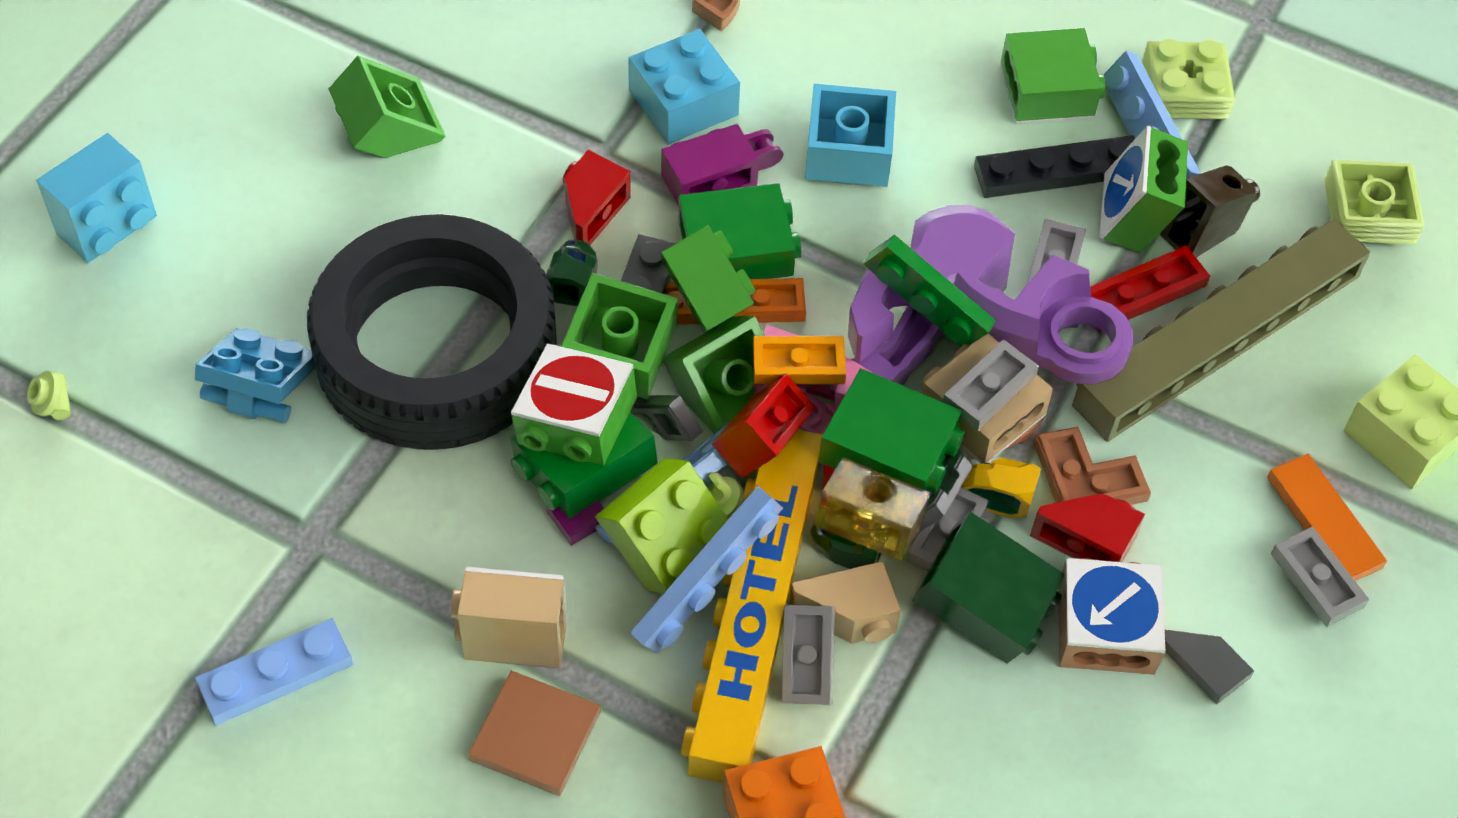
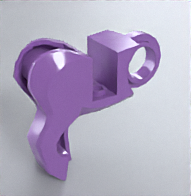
[848,205,1133,385]

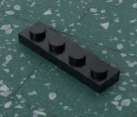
[974,135,1135,198]

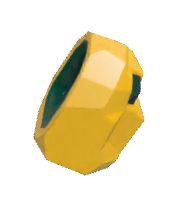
[961,457,1041,518]

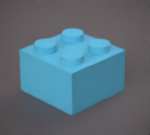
[628,29,740,145]
[805,83,896,187]
[36,133,157,263]

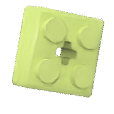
[1142,39,1235,119]
[1324,160,1425,245]

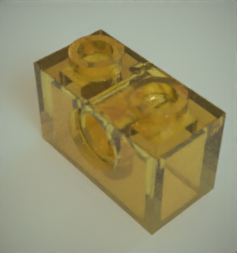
[814,458,931,561]

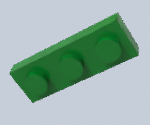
[863,234,996,346]

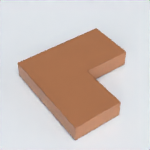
[1033,427,1151,505]

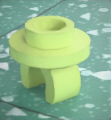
[707,472,743,519]

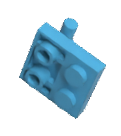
[195,328,315,423]

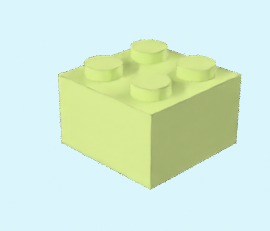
[1343,354,1458,489]

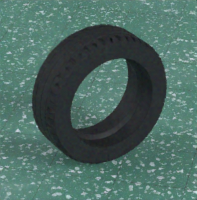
[307,214,557,450]

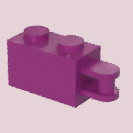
[661,123,784,206]

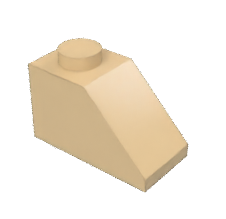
[789,561,901,644]

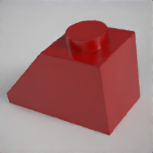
[563,149,631,245]
[1030,493,1145,562]

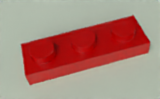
[1090,246,1210,332]

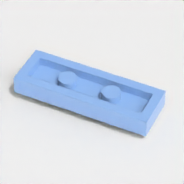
[195,618,353,726]

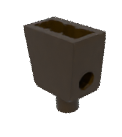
[1160,165,1260,258]

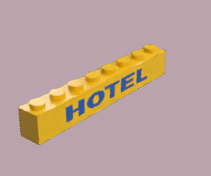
[681,430,823,783]

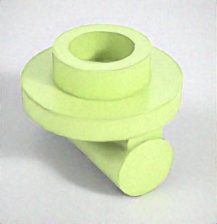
[27,371,71,420]

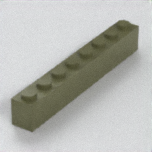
[1072,219,1370,442]

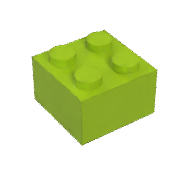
[595,458,728,594]

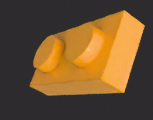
[753,336,846,384]

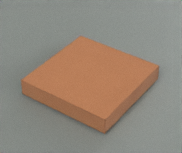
[468,670,601,796]

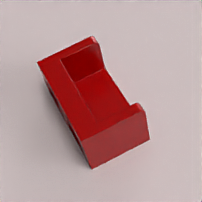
[712,373,816,477]

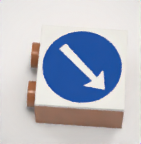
[1058,558,1165,675]

